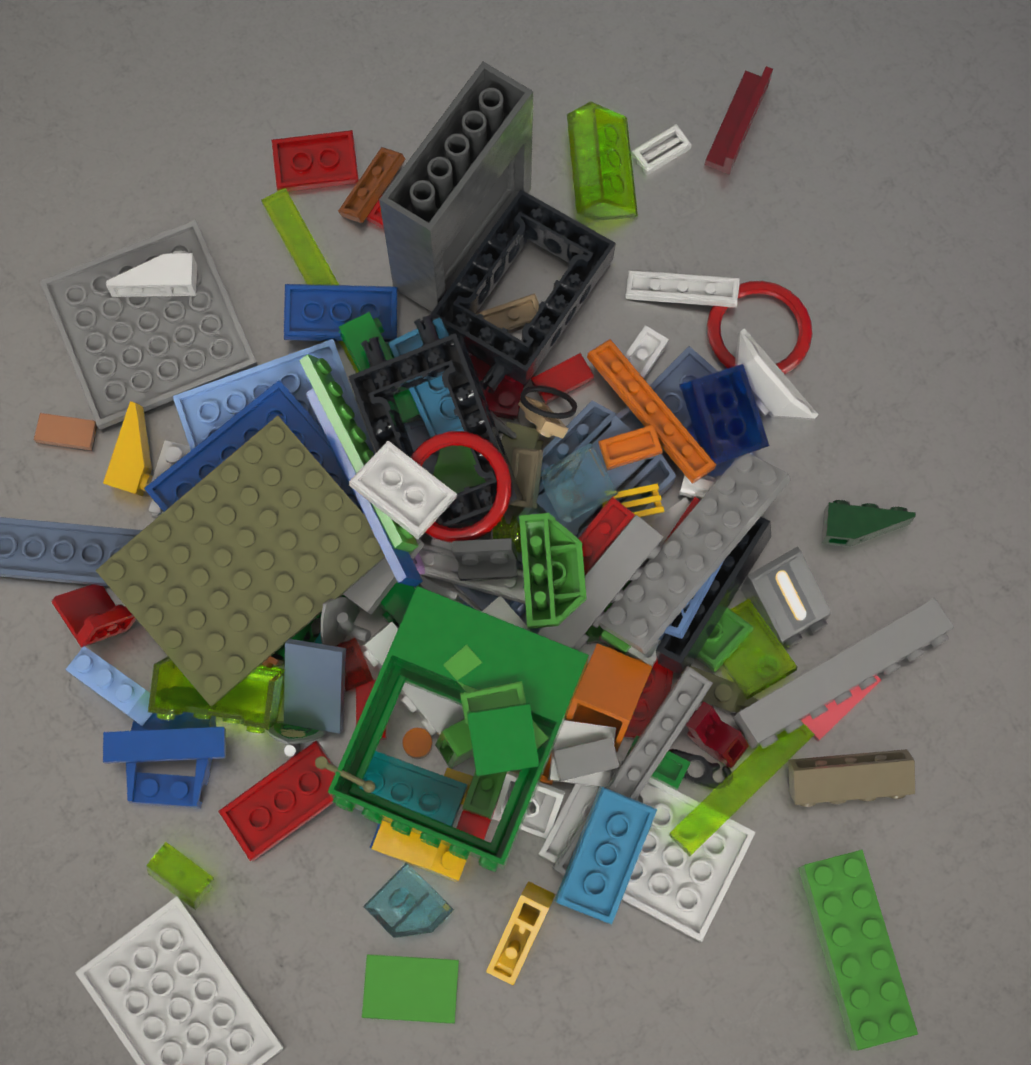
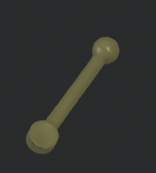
[315,756,375,793]

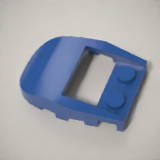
[126,687,216,809]

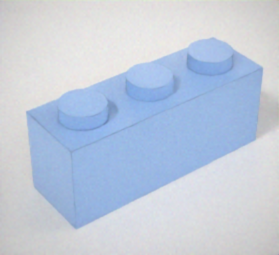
[65,646,161,726]

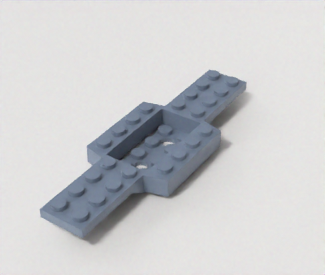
[453,346,731,611]

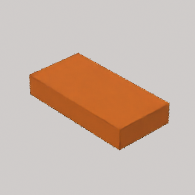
[598,424,662,471]

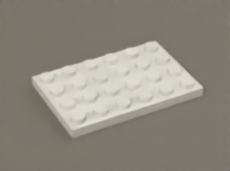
[539,759,756,942]
[75,896,284,1065]

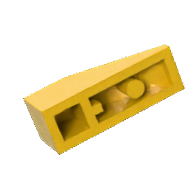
[103,401,153,496]
[371,821,466,882]
[486,881,556,985]

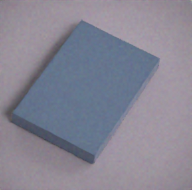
[284,639,346,734]

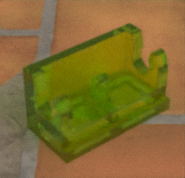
[146,842,214,910]

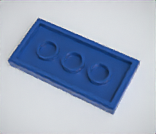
[284,284,397,342]

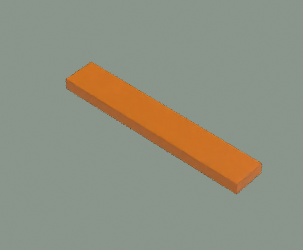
[587,339,716,484]

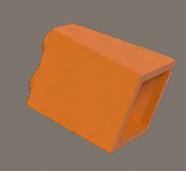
[566,643,652,752]

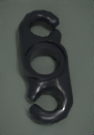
[668,749,733,790]

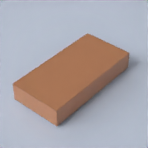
[34,413,97,451]

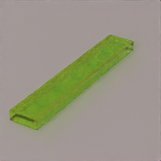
[669,721,815,857]

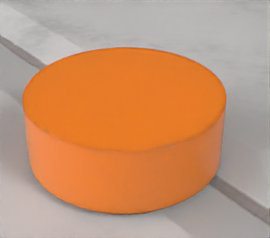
[402,728,433,759]

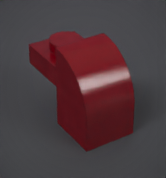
[686,702,749,769]

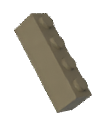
[788,749,915,807]

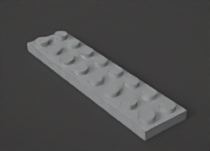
[598,451,791,654]

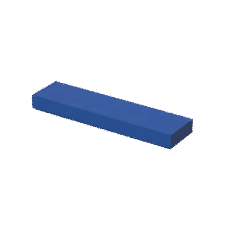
[103,727,226,764]

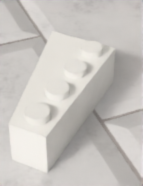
[360,622,465,736]

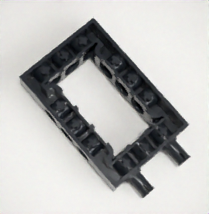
[430,190,616,394]
[348,315,523,539]

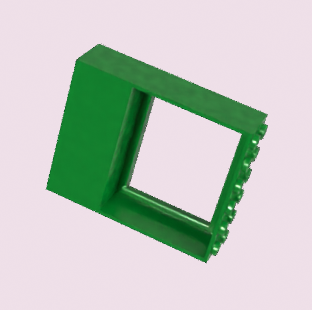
[328,586,589,872]

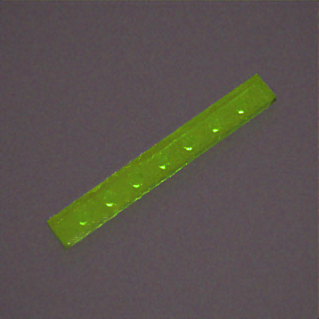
[261,188,359,373]

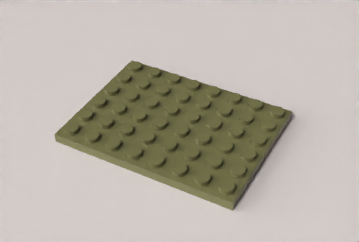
[95,415,385,706]

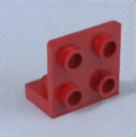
[51,584,136,647]

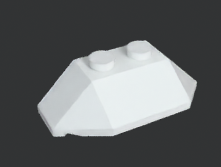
[734,328,819,420]

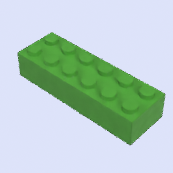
[798,849,918,1051]

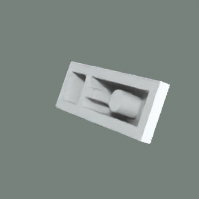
[106,251,197,297]

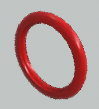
[707,281,813,375]
[410,431,511,543]

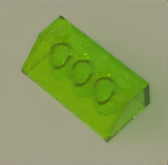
[567,101,638,221]

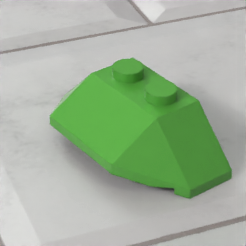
[519,513,587,629]

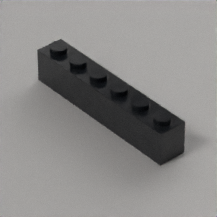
[656,517,771,675]

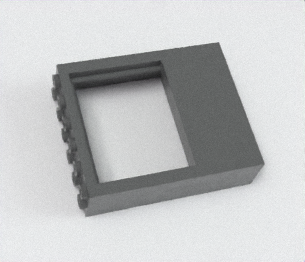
[379,61,533,312]

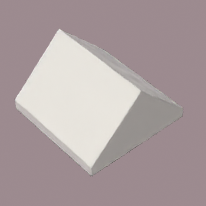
[492,771,565,839]

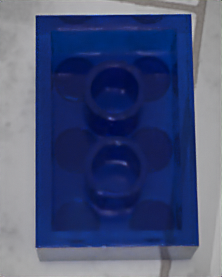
[680,364,770,464]

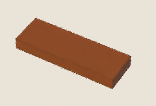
[338,147,406,223]

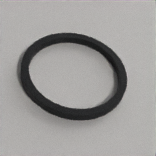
[520,386,577,419]

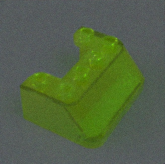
[148,656,285,733]

